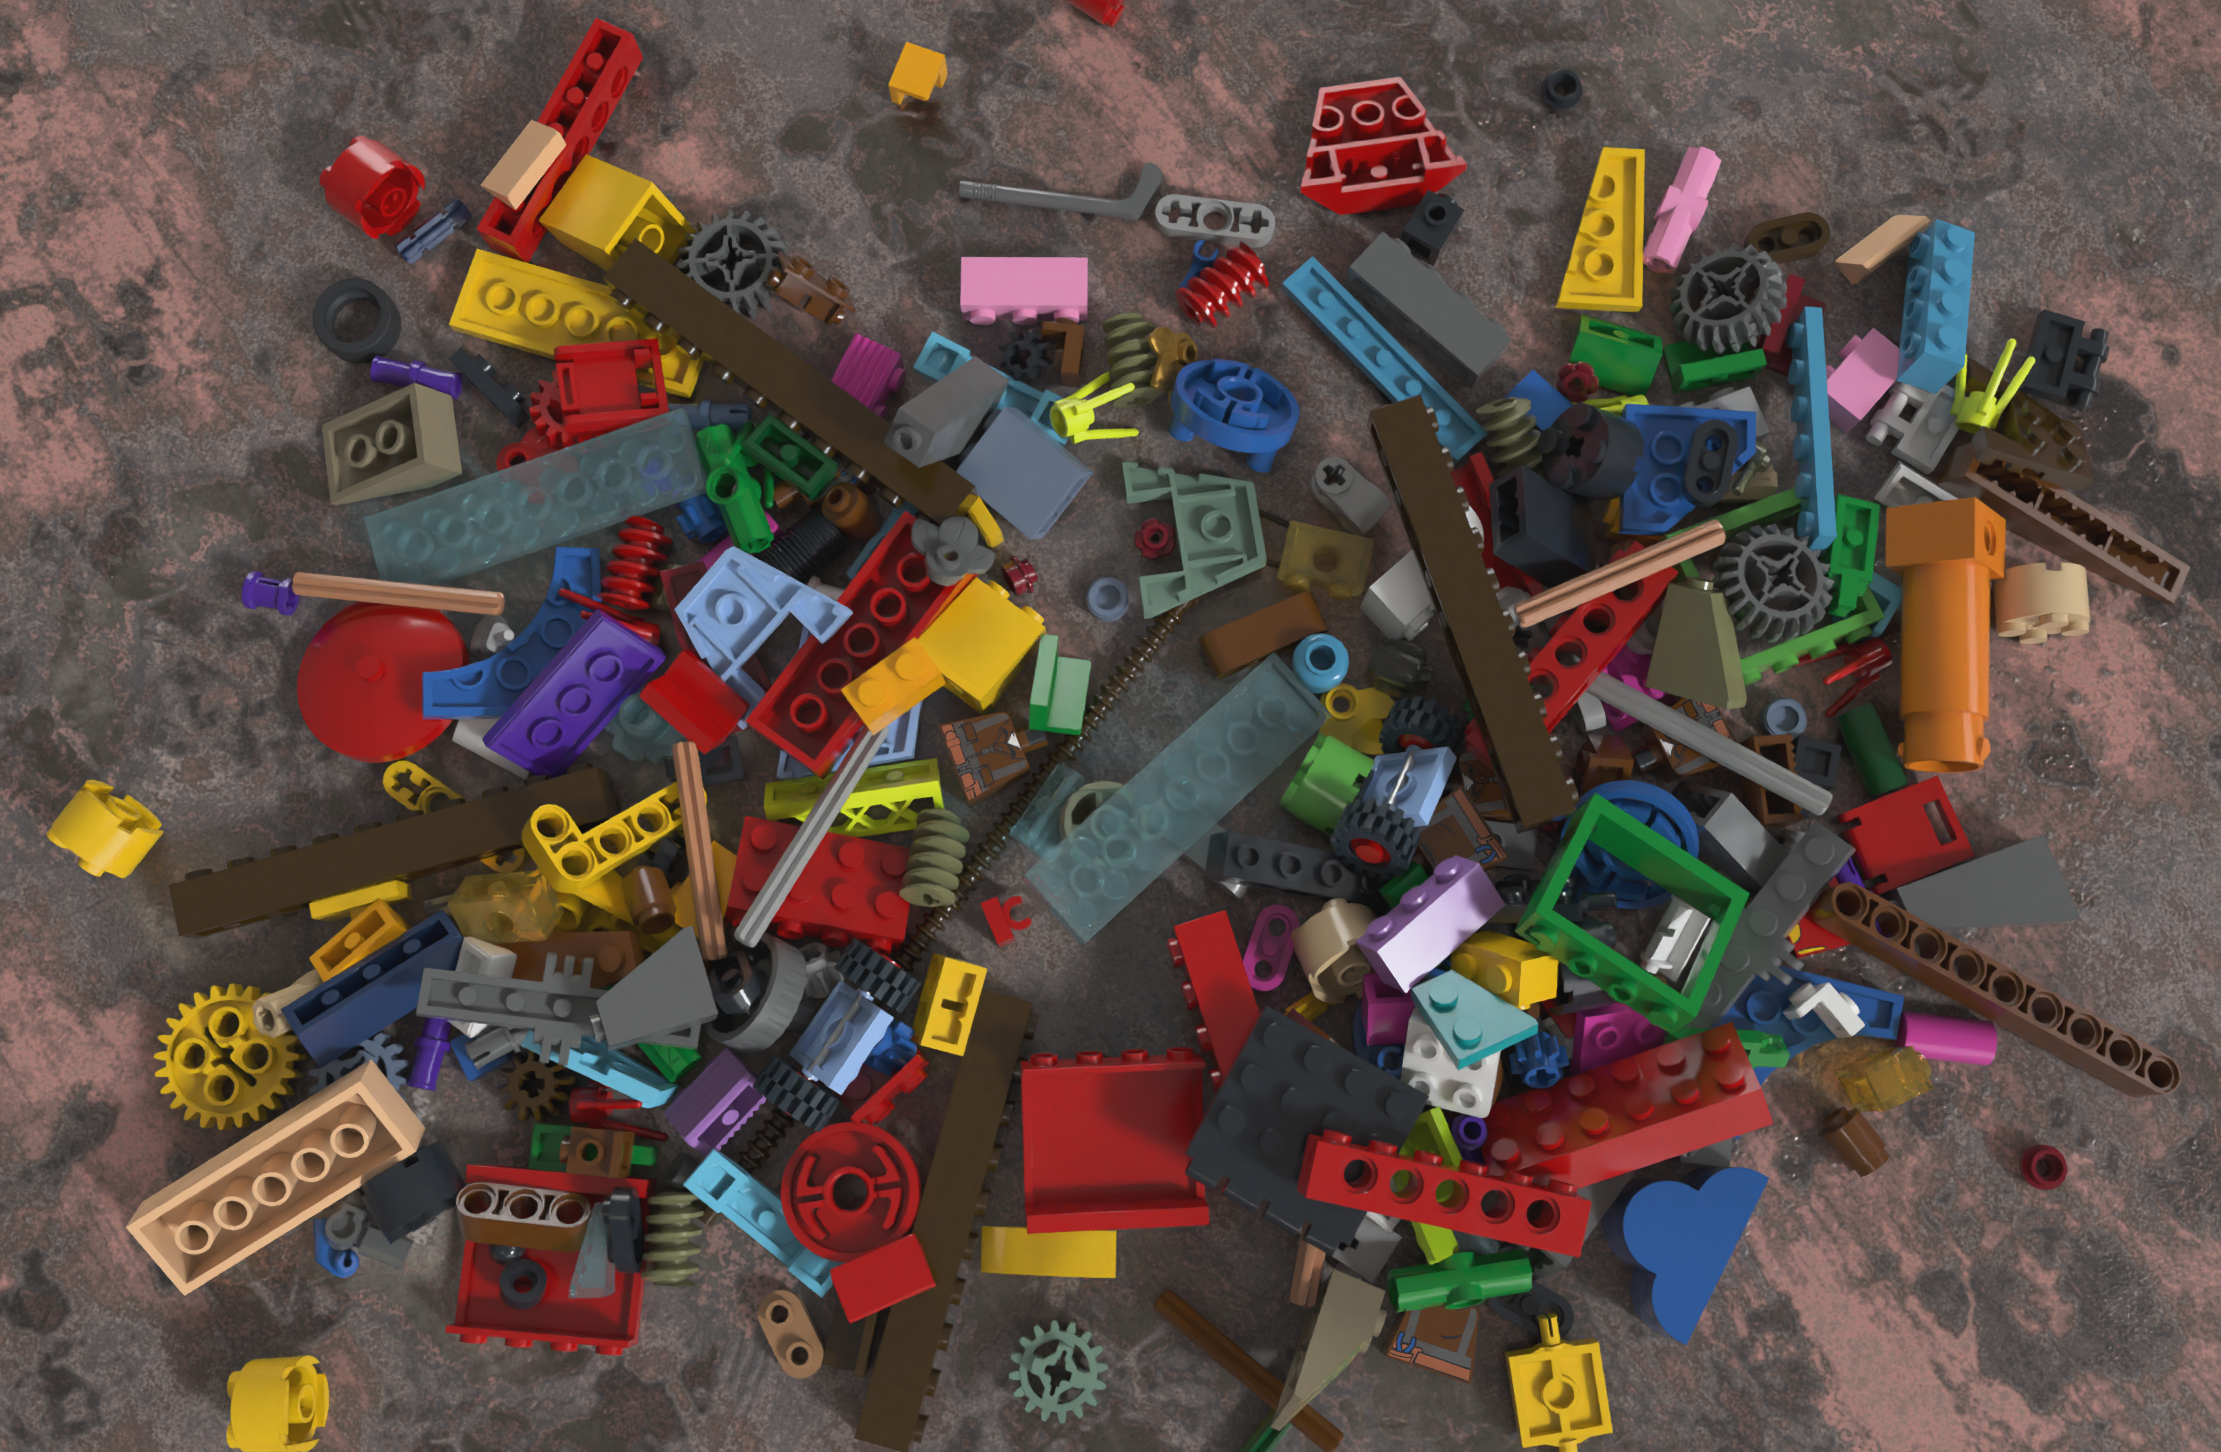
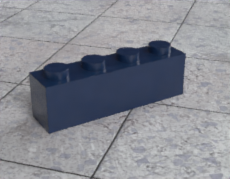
[281,909,464,1069]

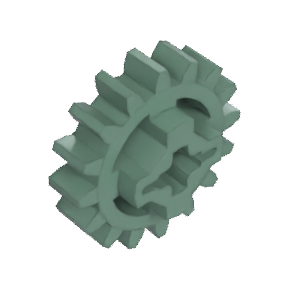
[1009,1319,1108,1423]

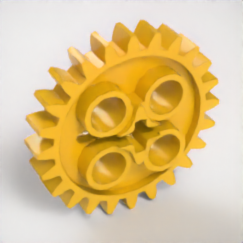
[154,984,306,1130]

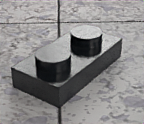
[449,348,530,429]

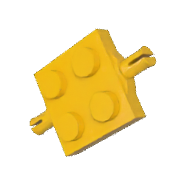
[1505,1313,1613,1452]

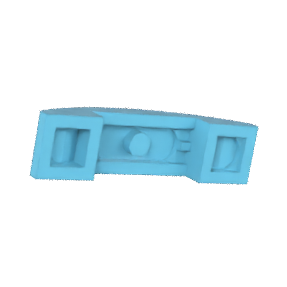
[913,331,1070,447]
[683,1148,844,1298]

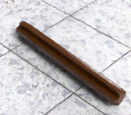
[1153,1290,1344,1452]

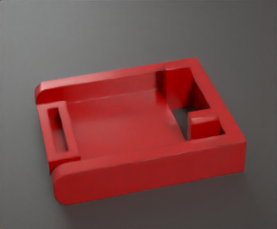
[554,338,669,432]
[1836,775,1975,895]

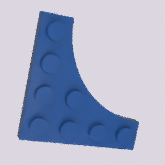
[422,547,601,719]
[1716,966,1904,1139]

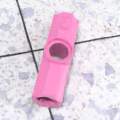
[1643,146,1722,274]

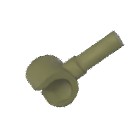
[1731,441,1770,496]

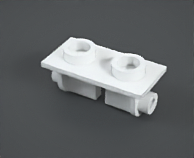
[1640,894,1710,982]

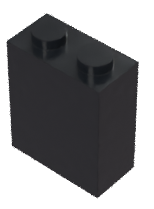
[1489,465,1597,589]

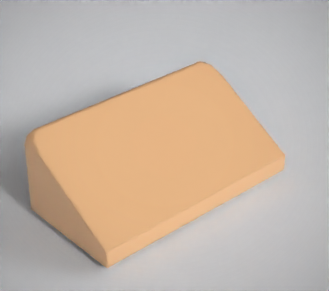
[481,120,566,210]
[1835,215,1930,285]

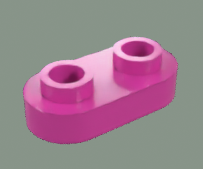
[1242,905,1300,992]

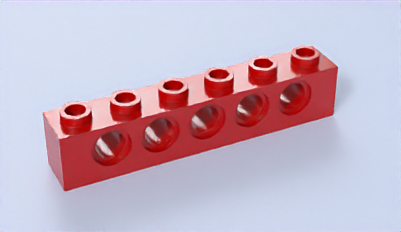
[476,17,643,263]
[1464,541,1678,773]
[1296,1129,1592,1258]

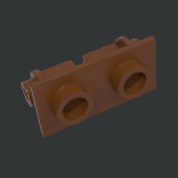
[766,251,856,325]

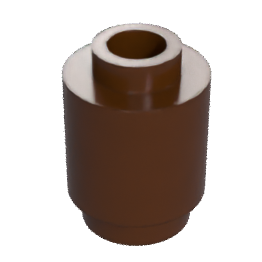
[822,482,882,540]
[621,865,677,934]
[1821,1107,1889,1177]

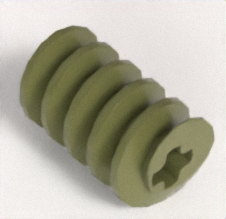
[1102,313,1165,408]
[1476,397,1546,479]
[899,808,970,907]
[641,1192,704,1287]

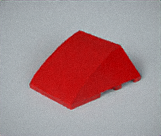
[1301,77,1467,215]

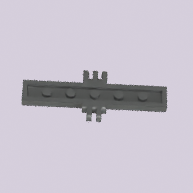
[1663,821,1855,1044]
[416,952,701,1066]

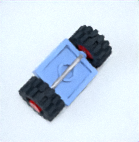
[1331,696,1465,879]
[753,938,922,1132]

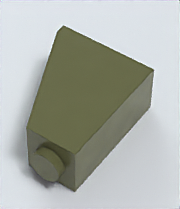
[1645,576,1747,710]

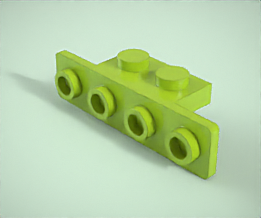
[1392,1106,1463,1265]

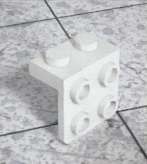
[1400,1006,1501,1118]

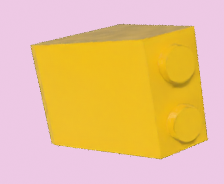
[538,154,696,272]
[917,577,1047,715]

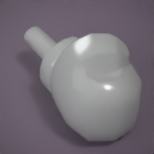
[470,614,514,660]

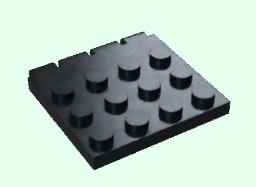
[1184,1005,1429,1256]

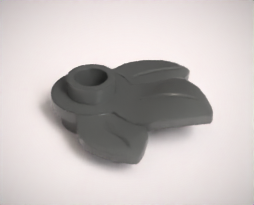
[911,516,995,586]

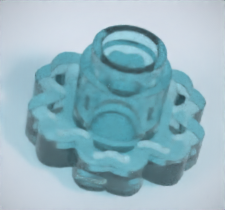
[604,680,687,764]

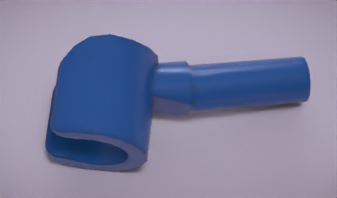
[1178,240,1218,289]

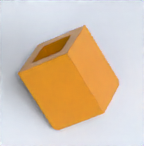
[888,42,948,105]

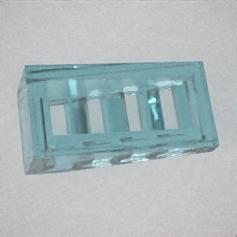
[568,1202,615,1298]

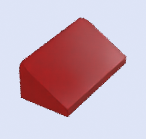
[829,1234,936,1324]

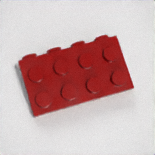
[724,816,910,956]

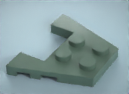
[1122,462,1267,619]

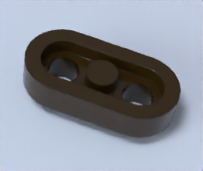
[1743,212,1830,265]

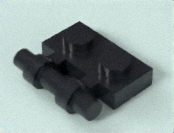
[2018,309,2110,412]

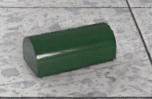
[741,413,837,501]
[1835,703,1907,798]

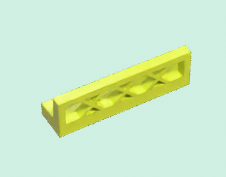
[764,758,945,838]

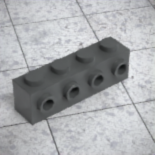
[1345,232,1511,389]

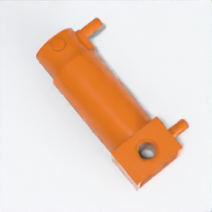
[1885,497,2006,773]

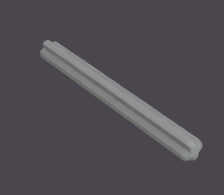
[1586,672,1833,815]
[734,725,889,948]

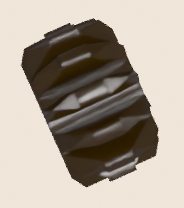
[497,1050,577,1123]

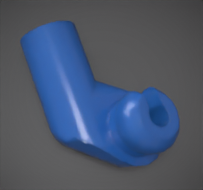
[313,1218,359,1278]

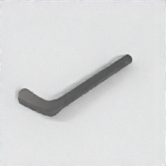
[959,163,1162,221]

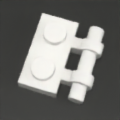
[1866,380,1968,475]

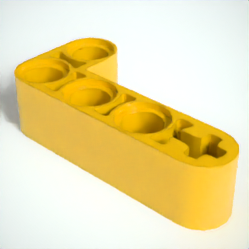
[522,781,707,893]

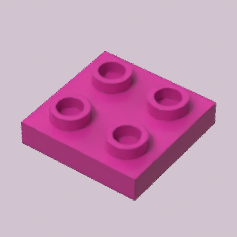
[1570,1003,1664,1077]

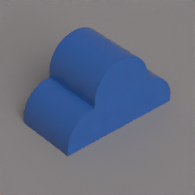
[1603,1166,1769,1345]

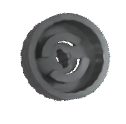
[704,932,816,1054]

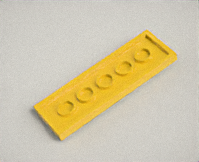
[449,249,704,399]

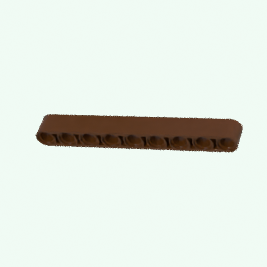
[1810,882,2181,1098]

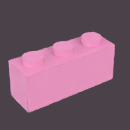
[960,257,1088,326]

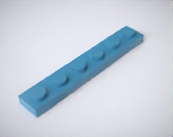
[1281,256,1488,466]
[1786,306,1837,556]

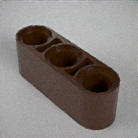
[1198,591,1329,680]
[456,1182,592,1253]

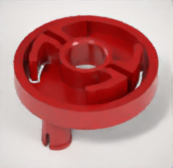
[781,1122,921,1263]

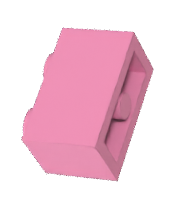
[1826,327,1899,434]

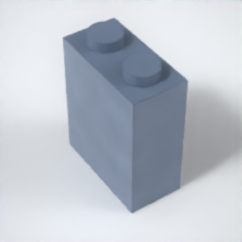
[956,407,1094,540]

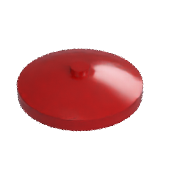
[297,601,470,763]

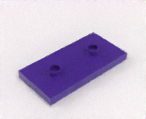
[482,609,667,779]

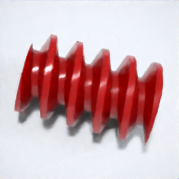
[1175,241,1269,328]
[596,515,674,611]

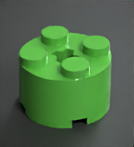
[1279,733,1375,837]

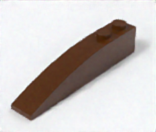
[1936,442,2190,605]

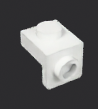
[1783,982,1865,1038]

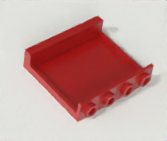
[1020,1047,1209,1234]
[445,1164,657,1355]

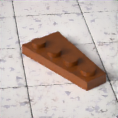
[470,931,644,989]

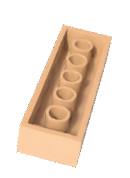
[126,1059,426,1296]

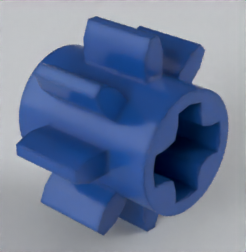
[676,490,728,544]
[863,1019,917,1077]
[1509,1031,1569,1089]

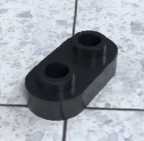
[1681,419,1738,508]
[707,950,762,1014]
[602,1187,645,1273]
[1485,1281,1574,1338]

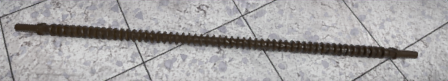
[697,597,1199,1226]

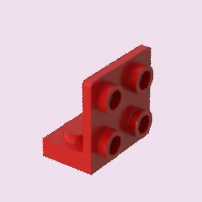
[831,1049,931,1125]

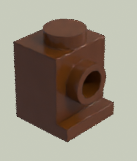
[1576,734,1634,799]
[560,1127,635,1179]

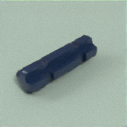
[395,198,472,264]

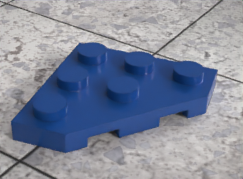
[1619,404,1756,536]

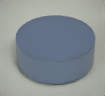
[1086,577,1129,622]
[1759,697,1807,740]

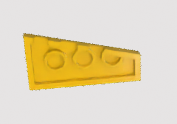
[1555,147,1645,313]

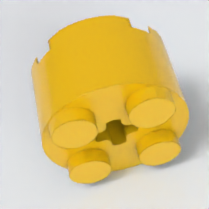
[46,780,164,878]
[226,1355,329,1452]

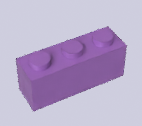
[1356,855,1506,993]

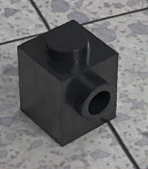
[1400,190,1464,267]

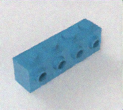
[1897,219,1975,394]

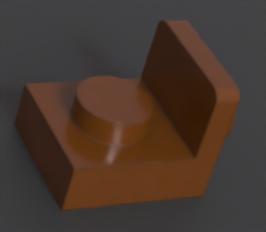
[1041,318,1085,388]

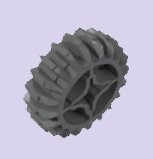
[677,209,788,320]
[1669,242,1787,355]
[1712,523,1834,643]

